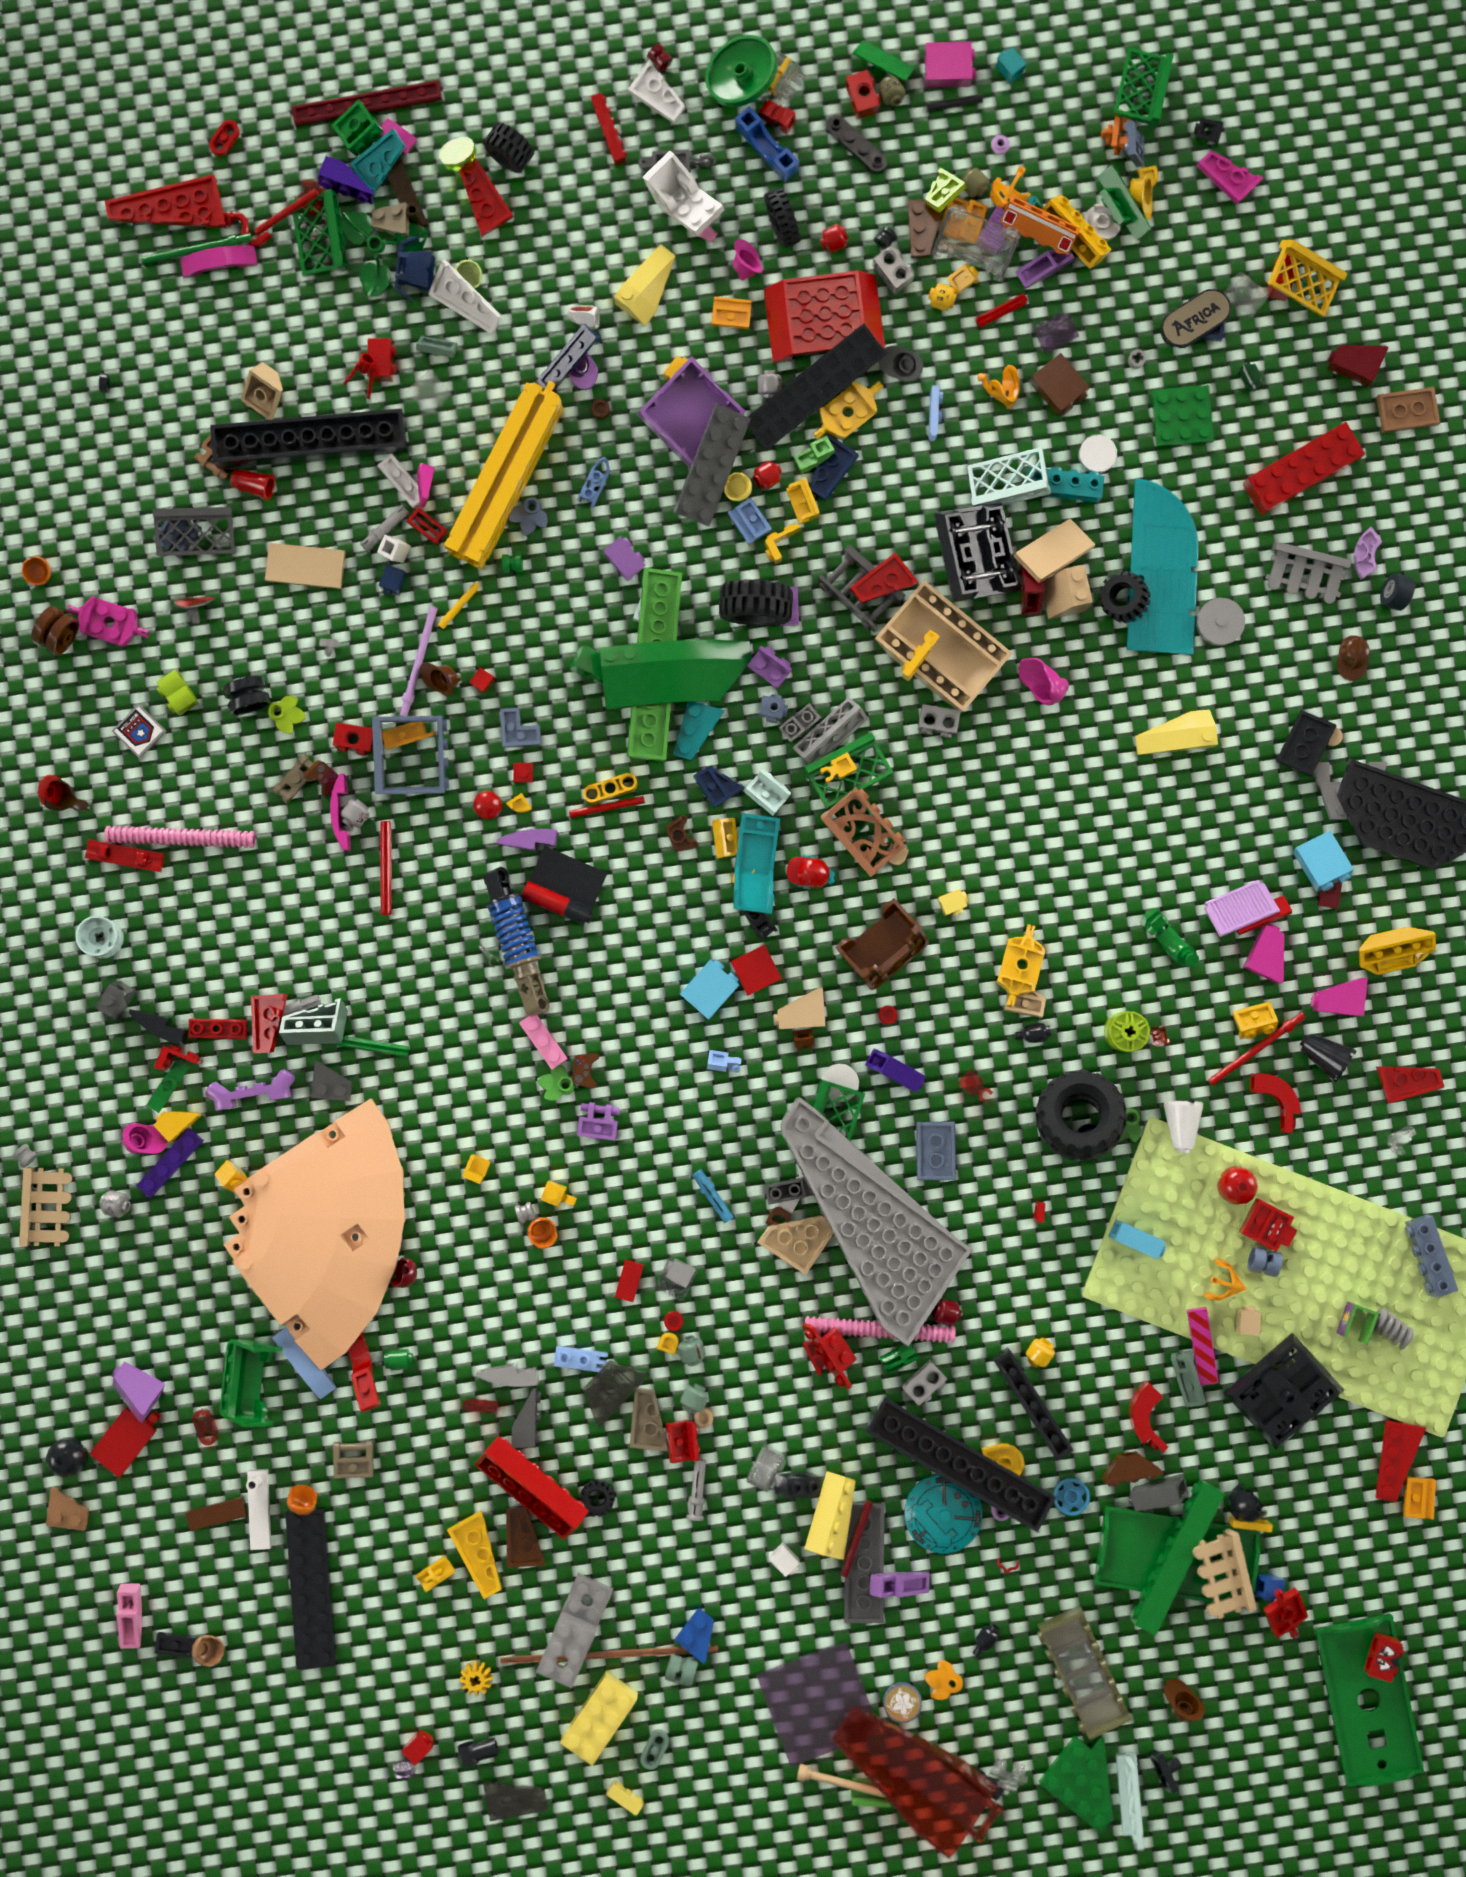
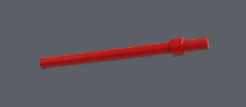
[1208,1012,1306,1086]

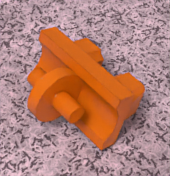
[1101,116,1129,155]

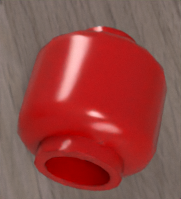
[820,224,849,253]
[753,461,782,490]

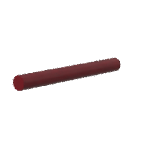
[840,1500,873,1578]

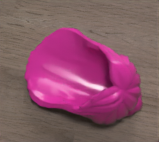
[1018,658,1069,706]

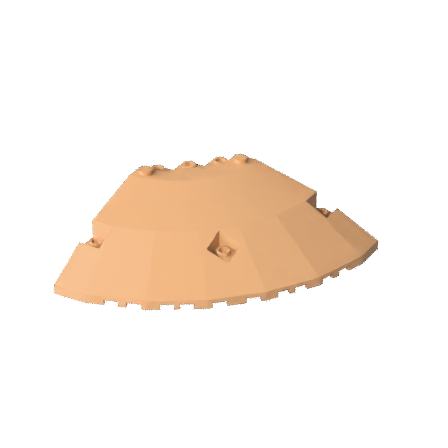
[224,1099,406,1370]

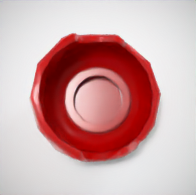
[473,790,502,820]

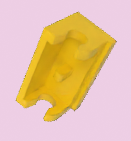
[786,478,820,525]

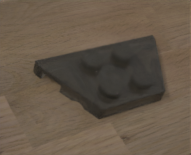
[583,1360,650,1428]

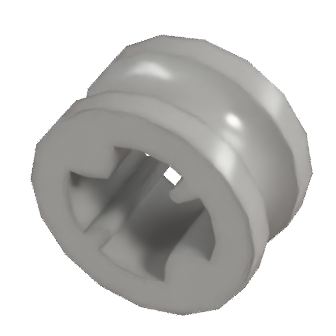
[1128,349,1146,369]

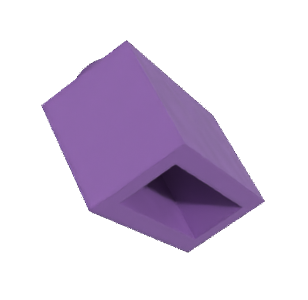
[602,536,645,582]

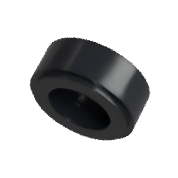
[99,373,110,393]

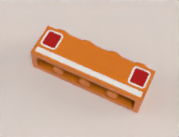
[1000,195,1081,255]

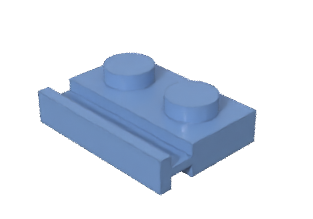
[728,498,772,545]

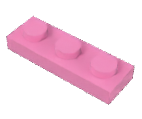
[519,1015,568,1070]

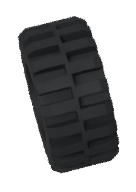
[719,579,793,626]

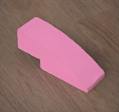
[116,1584,142,1649]

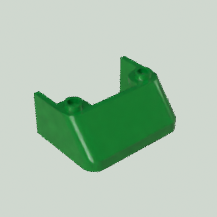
[220,1339,283,1427]

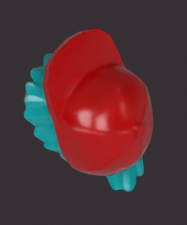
[787,855,835,890]

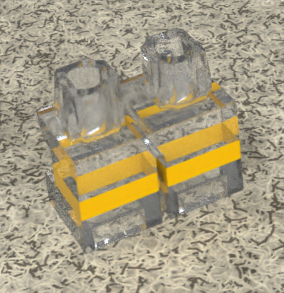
[765,52,805,101]

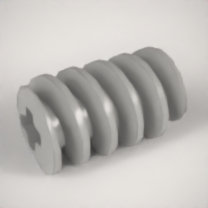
[1374,1308,1414,1350]

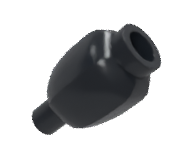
[1015,1023,1051,1043]
[972,1623,1000,1657]

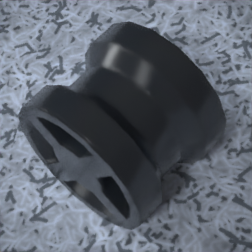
[874,226,898,250]

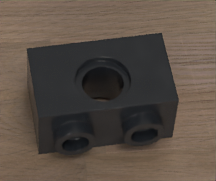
[775,1472,821,1499]

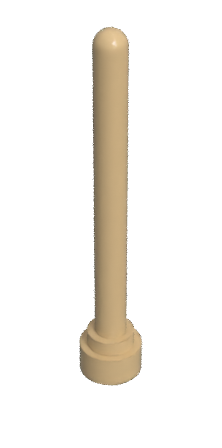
[797,1764,891,1798]

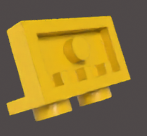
[1232,1001,1278,1039]

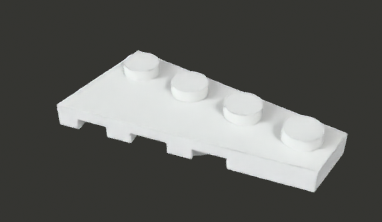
[428,260,501,334]

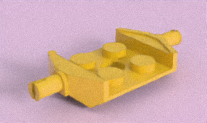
[813,381,883,440]
[996,925,1045,1008]

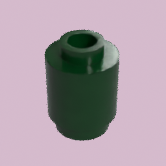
[1238,362,1264,393]

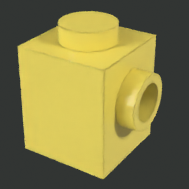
[937,889,969,916]

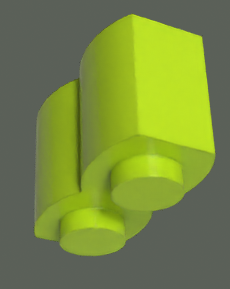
[156,669,199,715]

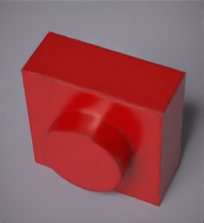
[513,763,533,783]

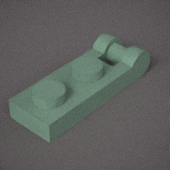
[1171,1351,1206,1407]

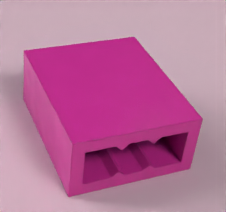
[924,42,975,88]

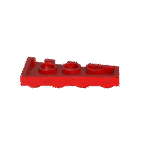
[457,153,514,237]

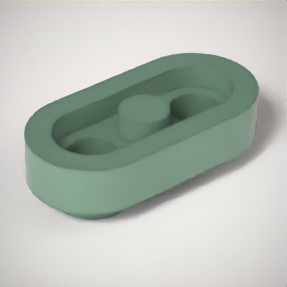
[641,1729,669,1770]

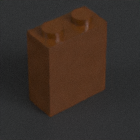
[1029,353,1090,416]

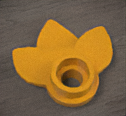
[924,1660,963,1700]

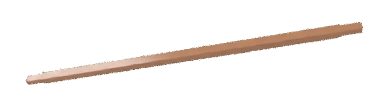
[500,1645,718,1663]

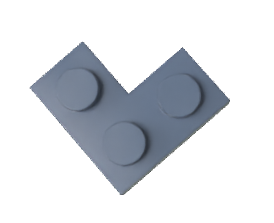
[500,708,541,748]

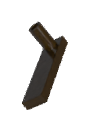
[388,156,429,228]

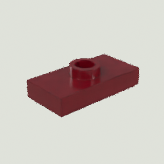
[1317,881,1342,909]

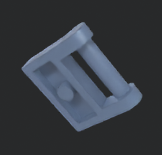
[1124,120,1144,168]

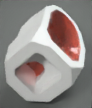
[568,305,600,329]

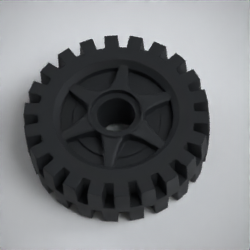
[764,187,800,249]

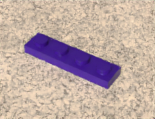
[136,1128,204,1198]

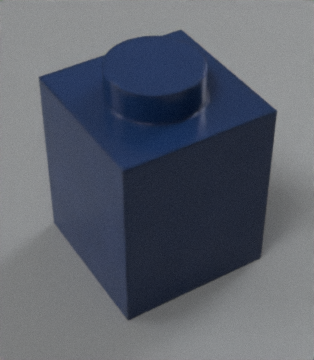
[379,564,407,596]

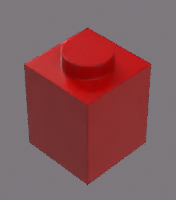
[401,1729,434,1766]

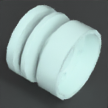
[76,916,123,958]

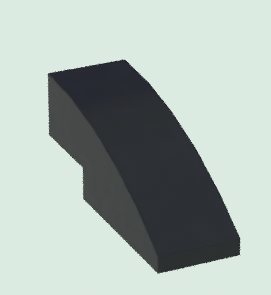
[128,1009,188,1045]

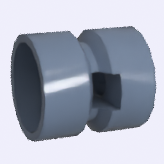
[1248,1246,1283,1277]

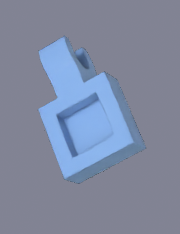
[707,1050,741,1073]

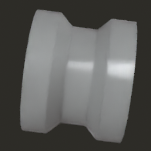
[12,1143,38,1168]
[515,1202,536,1224]

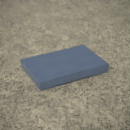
[916,1122,956,1180]

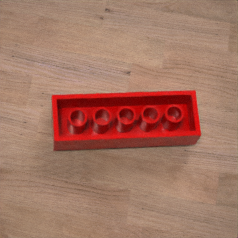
[1242,422,1365,516]
[474,1436,589,1540]

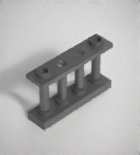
[818,544,906,632]

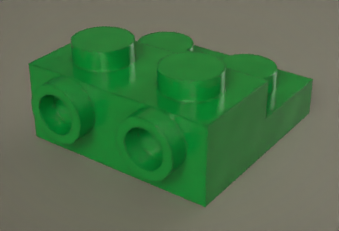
[332,99,384,157]

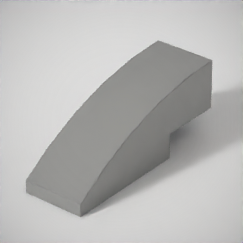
[476,1363,540,1387]

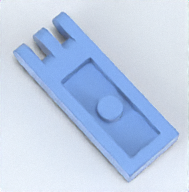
[928,385,943,441]
[554,1346,608,1373]

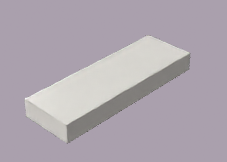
[377,453,429,510]

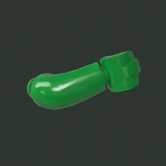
[1140,908,1199,967]

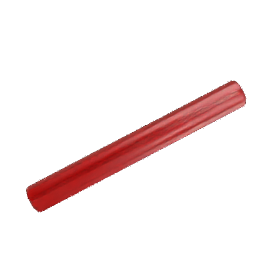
[380,821,392,916]

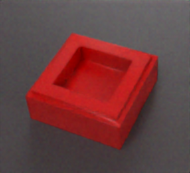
[1034,1201,1046,1223]

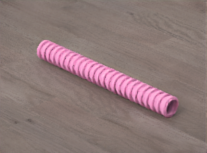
[104,826,256,848]
[805,1316,956,1343]

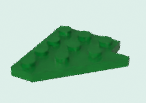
[1039,1735,1113,1834]

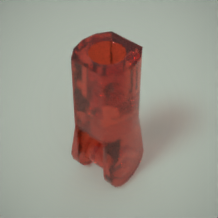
[463,1398,499,1414]

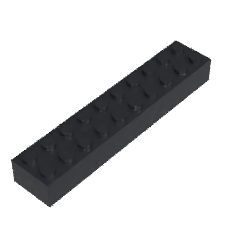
[210,408,408,469]
[864,1397,1056,1532]

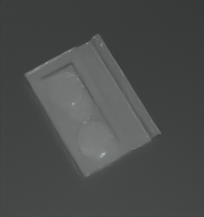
[1224,272,1270,318]

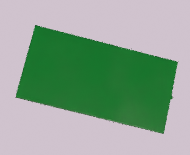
[852,40,915,82]

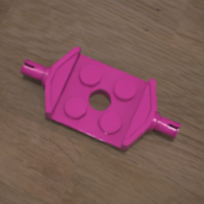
[66,596,150,647]

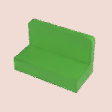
[851,1777,892,1807]

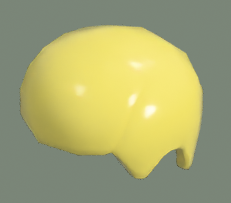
[724,472,752,502]

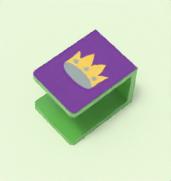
[1337,1301,1379,1345]

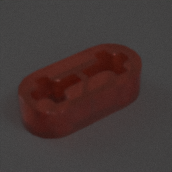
[192,1408,219,1446]

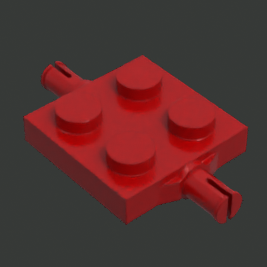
[1263,1587,1308,1639]

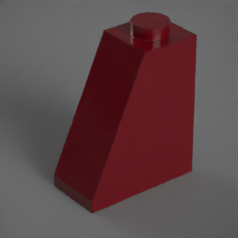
[1327,345,1389,387]
[1019,564,1045,615]

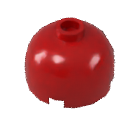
[1217,1166,1258,1205]

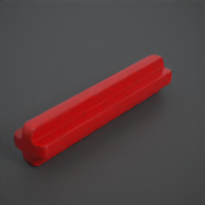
[975,294,1028,328]

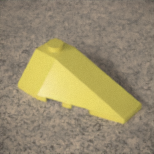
[614,244,676,326]
[1135,710,1218,755]

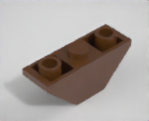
[1101,1451,1163,1486]

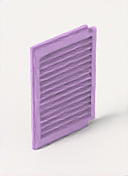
[1204,880,1280,937]

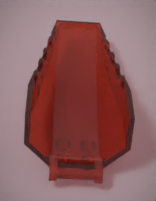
[831,1706,1004,1860]

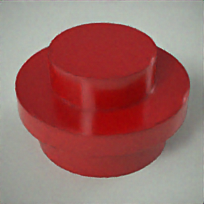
[878,1005,898,1025]

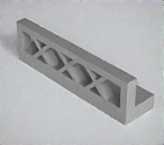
[792,697,868,765]

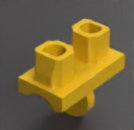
[415,1555,456,1592]

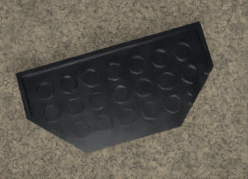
[1337,759,1466,870]

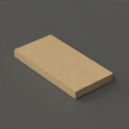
[1014,519,1095,583]
[265,543,346,589]

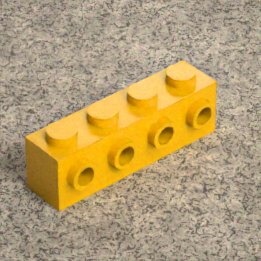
[1042,194,1111,269]

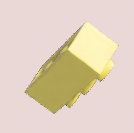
[606,1781,644,1816]

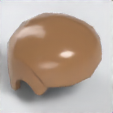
[192,1635,225,1667]

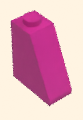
[1243,924,1284,984]
[1311,978,1368,1017]

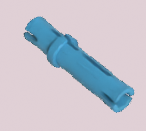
[692,1169,734,1224]

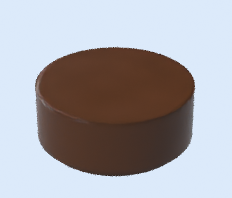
[591,399,610,420]

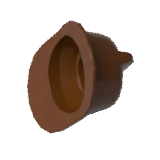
[1337,635,1370,681]
[419,662,461,697]
[1163,1679,1205,1723]

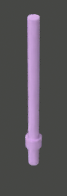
[400,606,438,716]

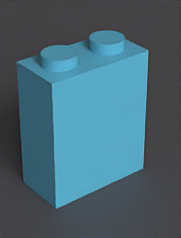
[1293,831,1354,892]
[680,959,739,1019]
[1108,1219,1166,1260]

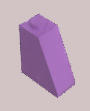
[112,1361,165,1423]

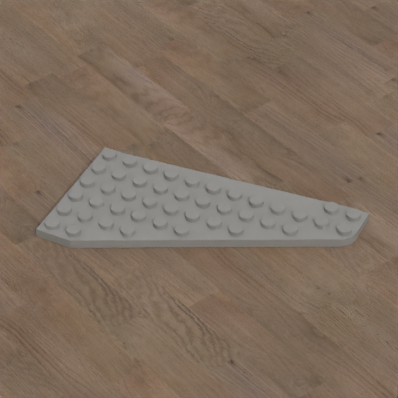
[781,1097,973,1346]

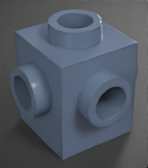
[759,694,788,723]

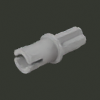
[283,995,321,1016]

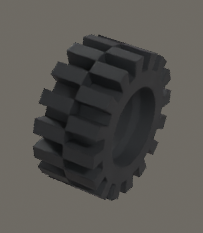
[579,1479,615,1517]

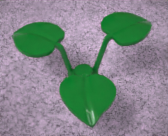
[342,212,428,297]

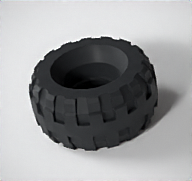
[1036,1070,1127,1162]

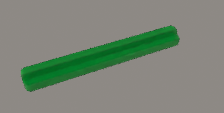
[333,1036,409,1057]

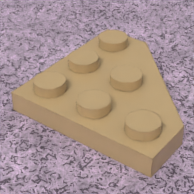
[758,1215,833,1275]

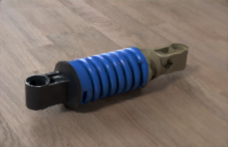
[483,867,550,1017]

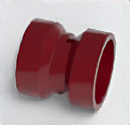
[647,43,673,72]

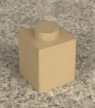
[1235,1306,1261,1336]

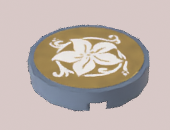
[883,1682,922,1723]

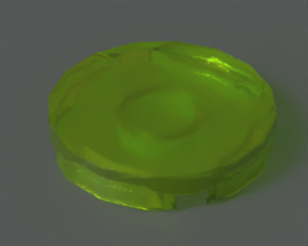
[439,137,476,169]

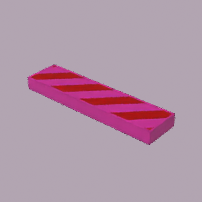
[1187,1307,1219,1386]

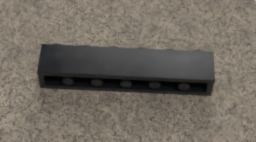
[991,1347,1074,1461]

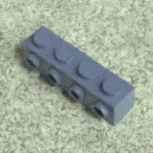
[1405,1215,1458,1298]

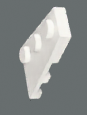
[628,59,685,124]

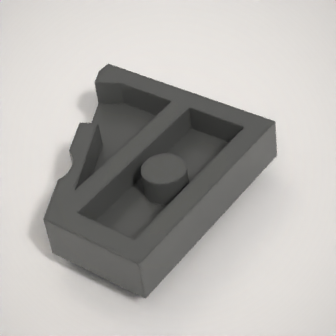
[311,1061,353,1101]

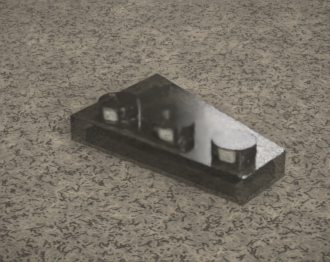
[483,1780,548,1822]

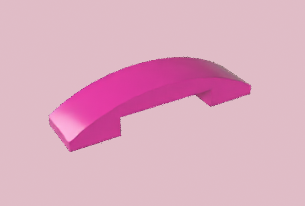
[180,245,258,278]
[330,773,351,852]

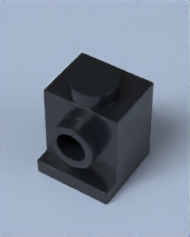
[1194,118,1224,145]

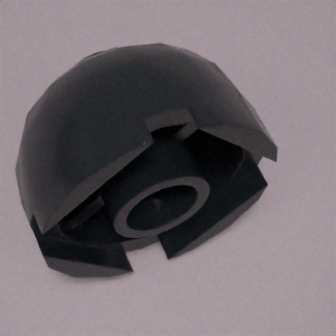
[46,1437,88,1477]
[1229,1482,1267,1523]

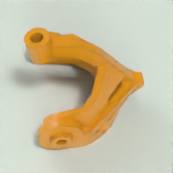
[990,166,1031,210]
[977,365,1020,409]
[1203,1259,1247,1301]

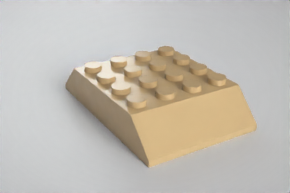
[875,580,1013,712]

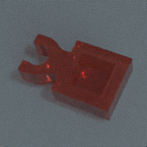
[1150,1024,1169,1046]
[957,1069,993,1103]

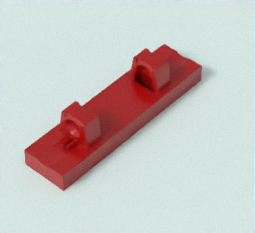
[85,839,165,873]

